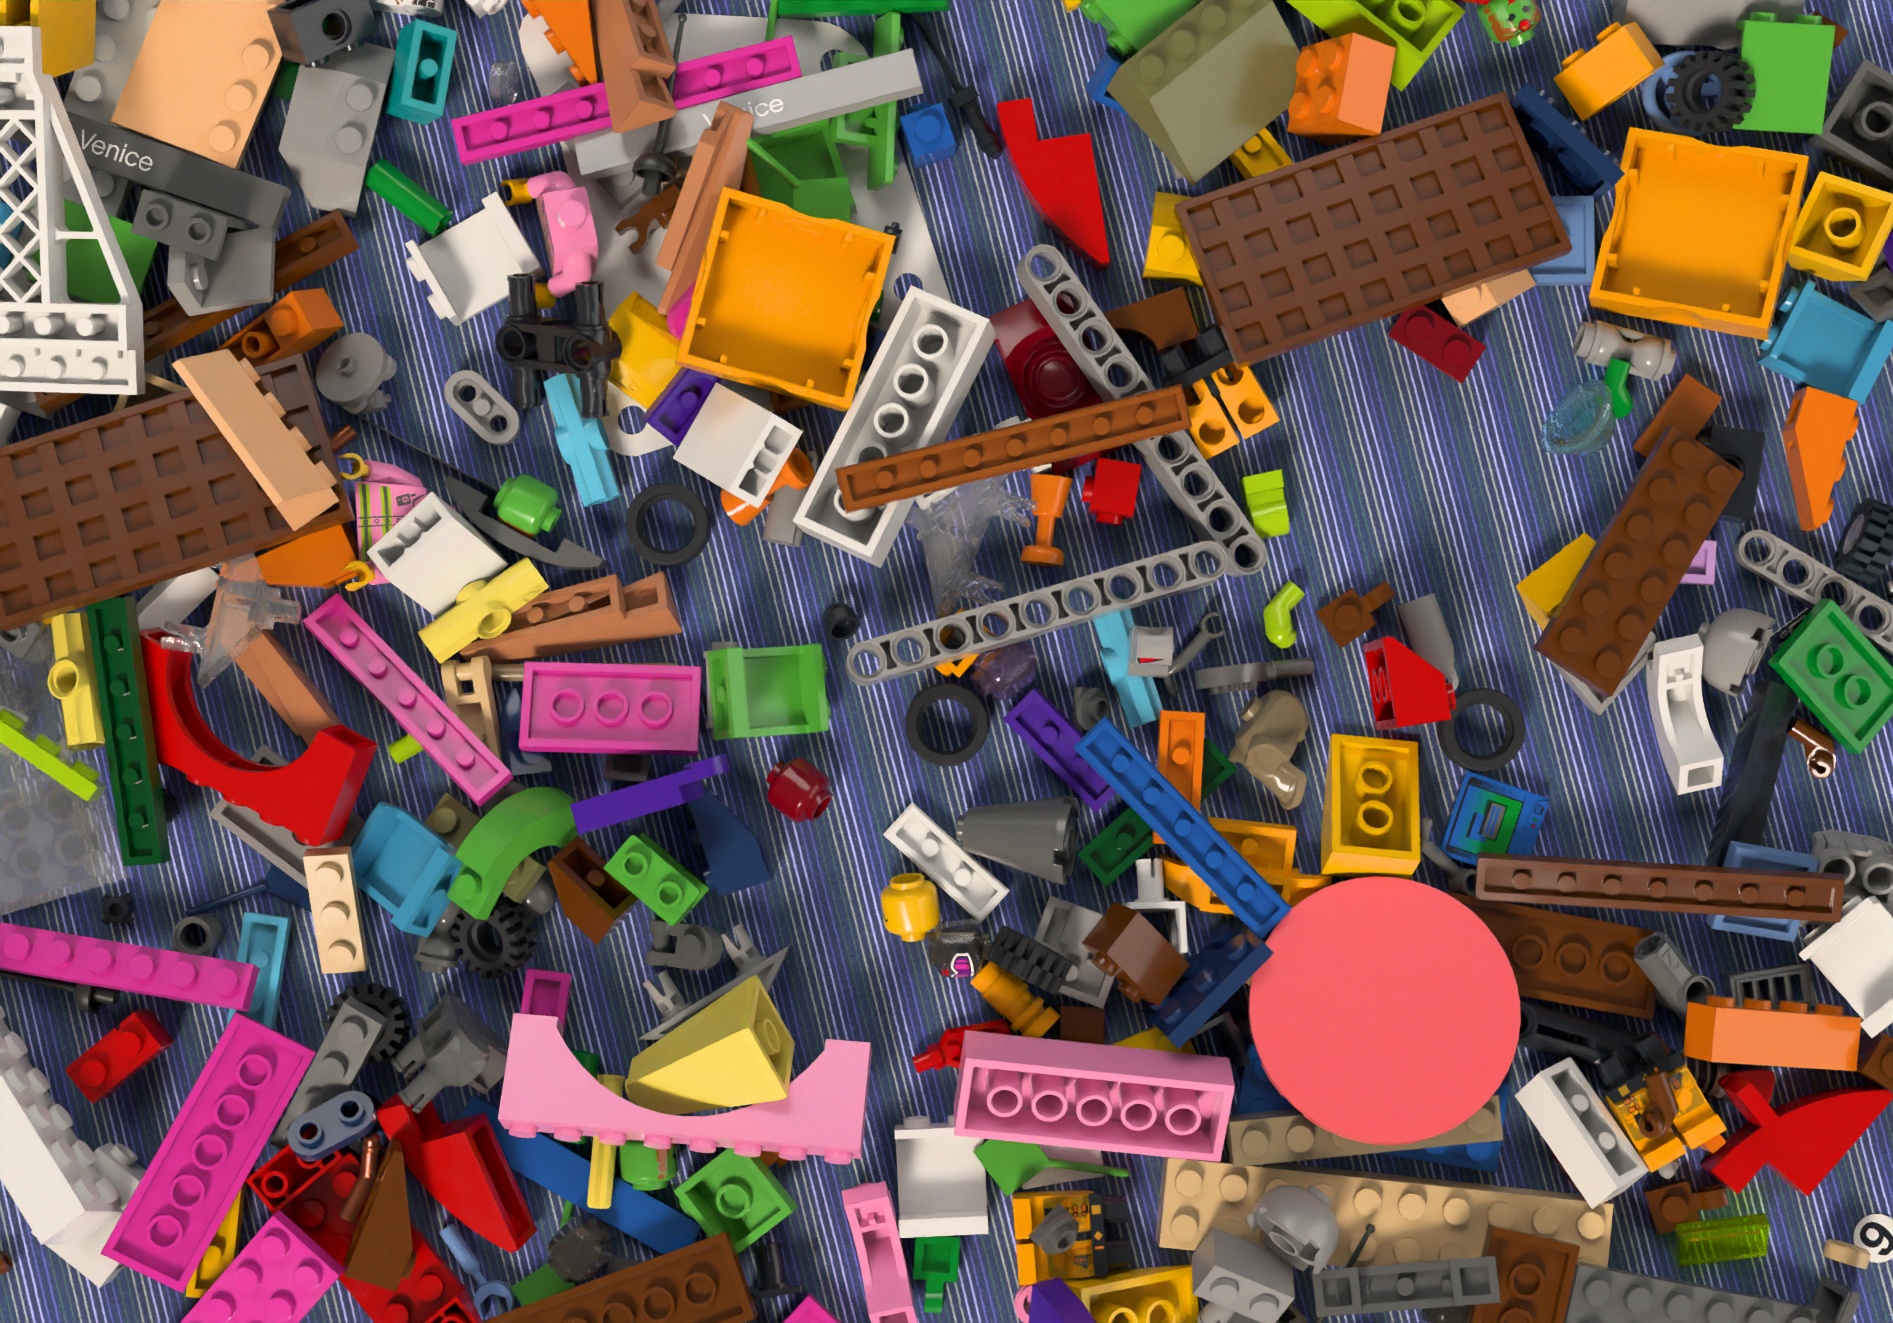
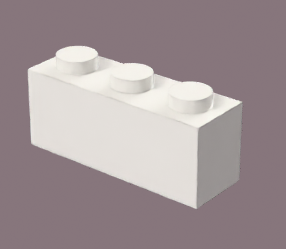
[1515,1057,1649,1209]

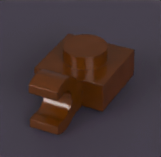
[615,184,680,254]
[1315,581,1396,649]
[1642,1178,1729,1235]

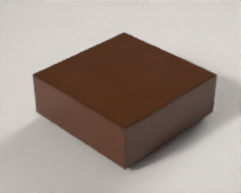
[1059,1005,1104,1045]

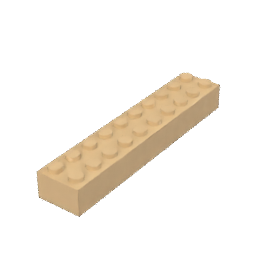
[1155,1157,1614,1267]

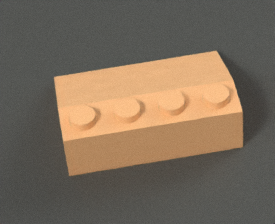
[110,0,287,170]

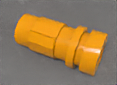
[970,961,1060,1038]

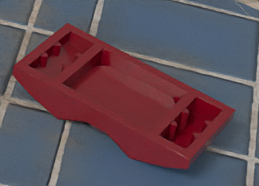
[986,294,1132,476]

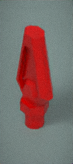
[911,1019,1012,1073]

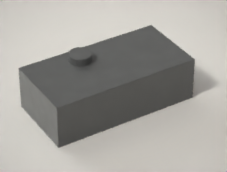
[1805,58,1893,191]

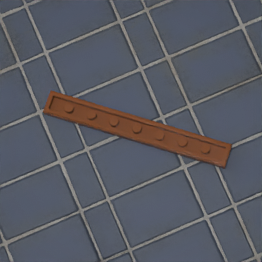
[835,384,1193,514]

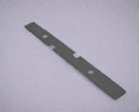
[322,396,500,493]

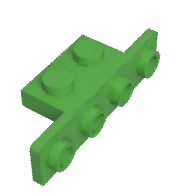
[829,11,904,191]

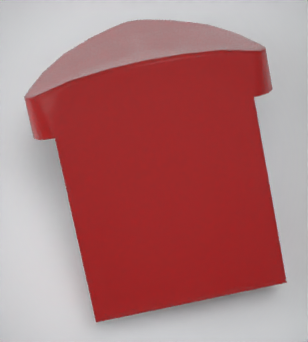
[1718,1068,1779,1129]

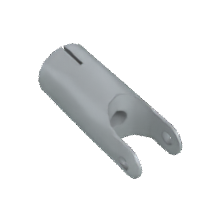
[762,451,818,547]
[1397,593,1459,690]

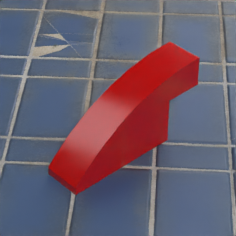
[996,98,1110,271]
[1700,1085,1893,1196]
[376,1092,537,1253]

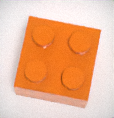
[1287,32,1396,146]

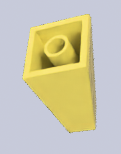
[625,975,795,1115]

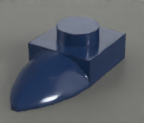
[499,687,552,776]

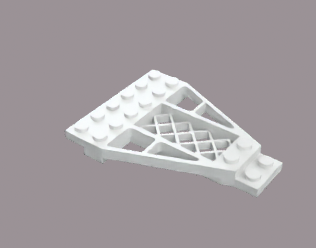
[0,26,145,395]

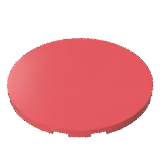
[1248,876,1521,1145]

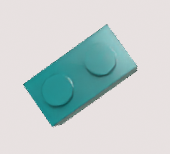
[385,19,458,125]

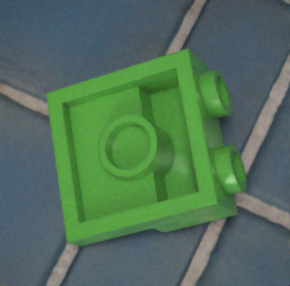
[673,1148,798,1254]

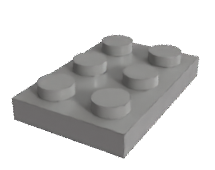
[209,744,366,889]

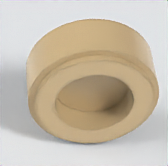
[1822,1238,1871,1269]

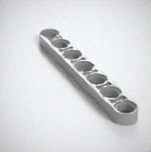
[1734,529,1893,656]

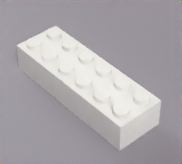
[793,285,997,568]
[0,1005,123,1244]

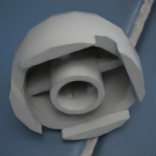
[1697,608,1776,698]
[1246,1185,1340,1274]

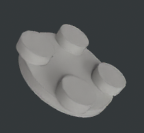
[315,332,397,414]

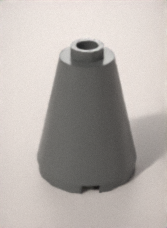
[956,796,1080,885]

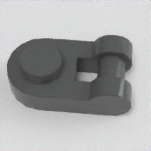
[645,919,722,970]

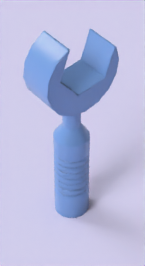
[439,1222,515,1320]

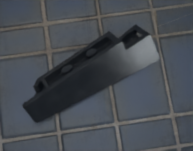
[1705,680,1799,867]

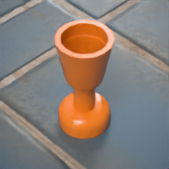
[721,447,815,526]
[1020,474,1073,567]

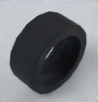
[625,482,711,568]
[905,683,988,766]
[1436,688,1525,772]

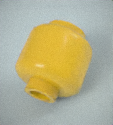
[880,873,941,942]

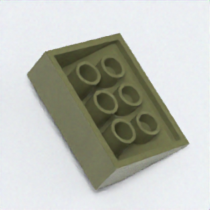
[1106,0,1301,186]

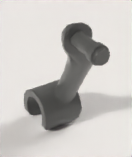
[1158,612,1225,698]
[1420,818,1476,896]

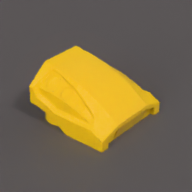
[608,290,681,410]

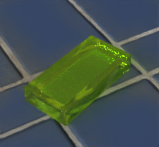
[1675,1213,1769,1267]

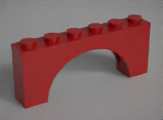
[140,627,378,847]

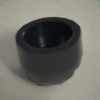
[822,602,860,641]

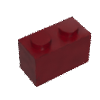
[1386,305,1487,384]

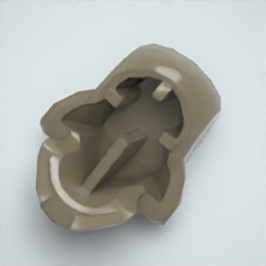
[1228,690,1309,810]

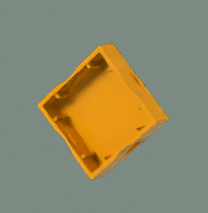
[1589,127,1809,341]
[674,186,896,412]

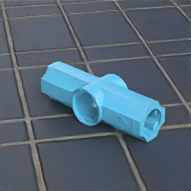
[543,373,621,507]
[1088,592,1163,729]

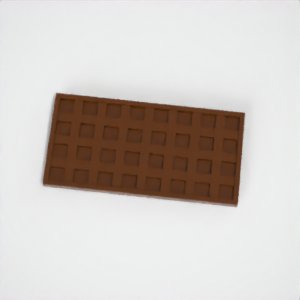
[1174,91,1573,370]
[0,353,355,632]

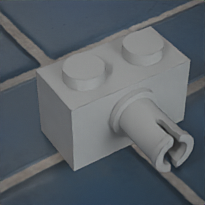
[1192,1227,1295,1323]

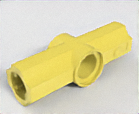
[418,556,549,664]
[48,612,106,751]

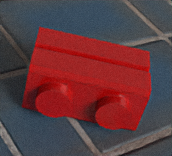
[65,1008,175,1104]

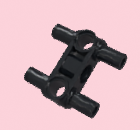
[495,273,622,418]

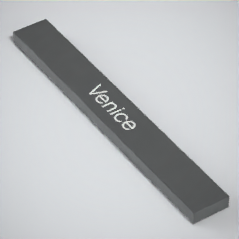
[0,111,292,232]

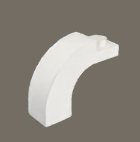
[1646,633,1724,795]

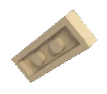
[303,846,369,974]

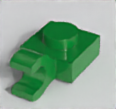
[913,1235,960,1313]

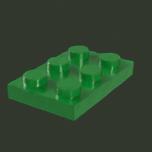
[1768,599,1893,754]

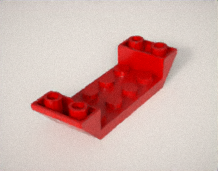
[245,1128,483,1323]

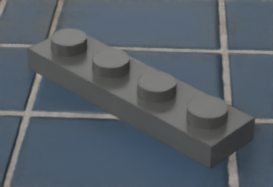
[270,996,388,1150]

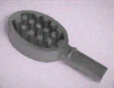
[1194,657,1314,695]

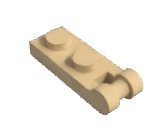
[441,656,503,763]

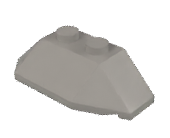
[279,42,396,219]

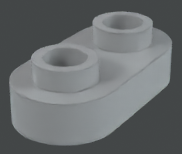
[444,370,522,446]

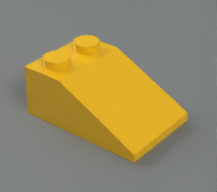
[1321,733,1420,880]
[1061,1264,1199,1323]

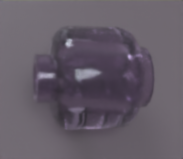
[970,641,1038,700]

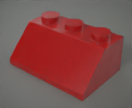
[1363,636,1456,731]

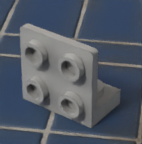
[167,227,276,316]

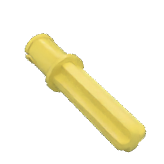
[587,1074,625,1209]

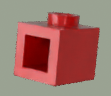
[1081,457,1142,526]

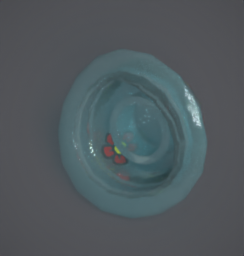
[1541,379,1616,456]

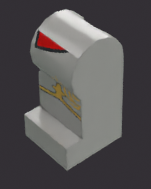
[1127,626,1173,678]

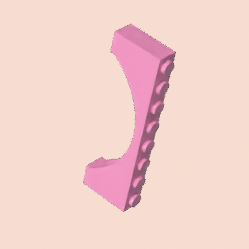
[498,1013,872,1164]

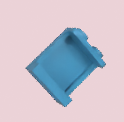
[1757,279,1893,407]
[351,801,463,937]

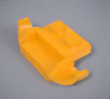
[1159,817,1333,915]

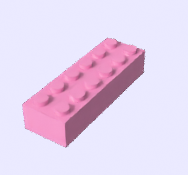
[954,1030,1235,1162]

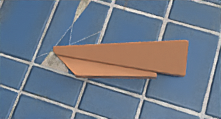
[591,0,677,133]
[655,100,754,316]
[460,571,682,664]
[213,578,346,748]

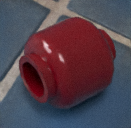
[766,758,833,823]

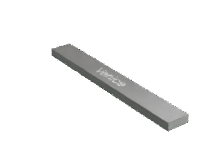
[573,48,923,183]

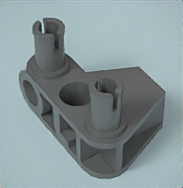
[390,991,508,1113]

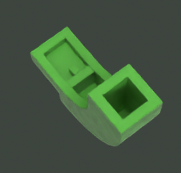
[446,786,578,920]

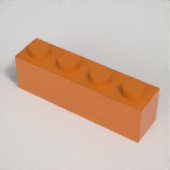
[1683,995,1861,1071]

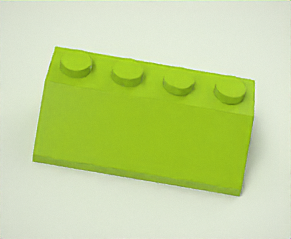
[1285,0,1466,92]

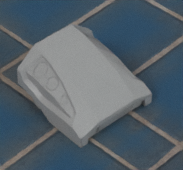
[1799,829,1893,928]

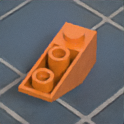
[520,0,602,87]
[214,288,344,368]
[1782,386,1859,532]
[218,523,359,589]

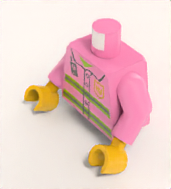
[501,171,598,310]
[337,453,459,591]

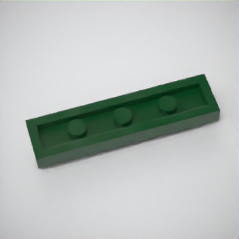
[1077,737,1237,887]

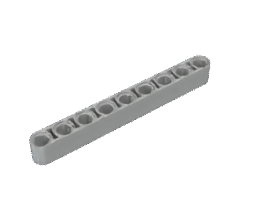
[1016,244,1267,577]
[845,541,1228,686]

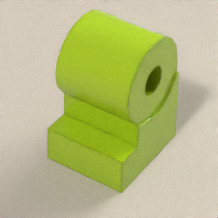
[1239,470,1290,540]

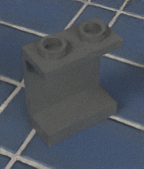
[131,189,259,261]

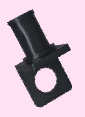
[1189,1008,1252,1067]
[747,1243,806,1323]

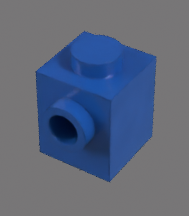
[900,101,956,169]

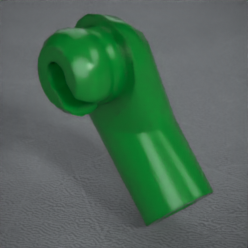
[1598,357,1633,419]

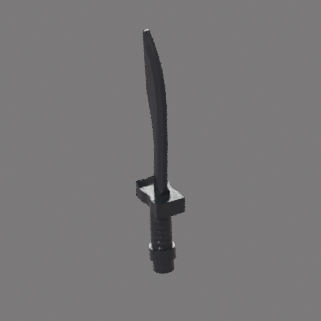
[909,12,1004,161]

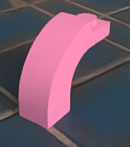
[841,1181,918,1323]

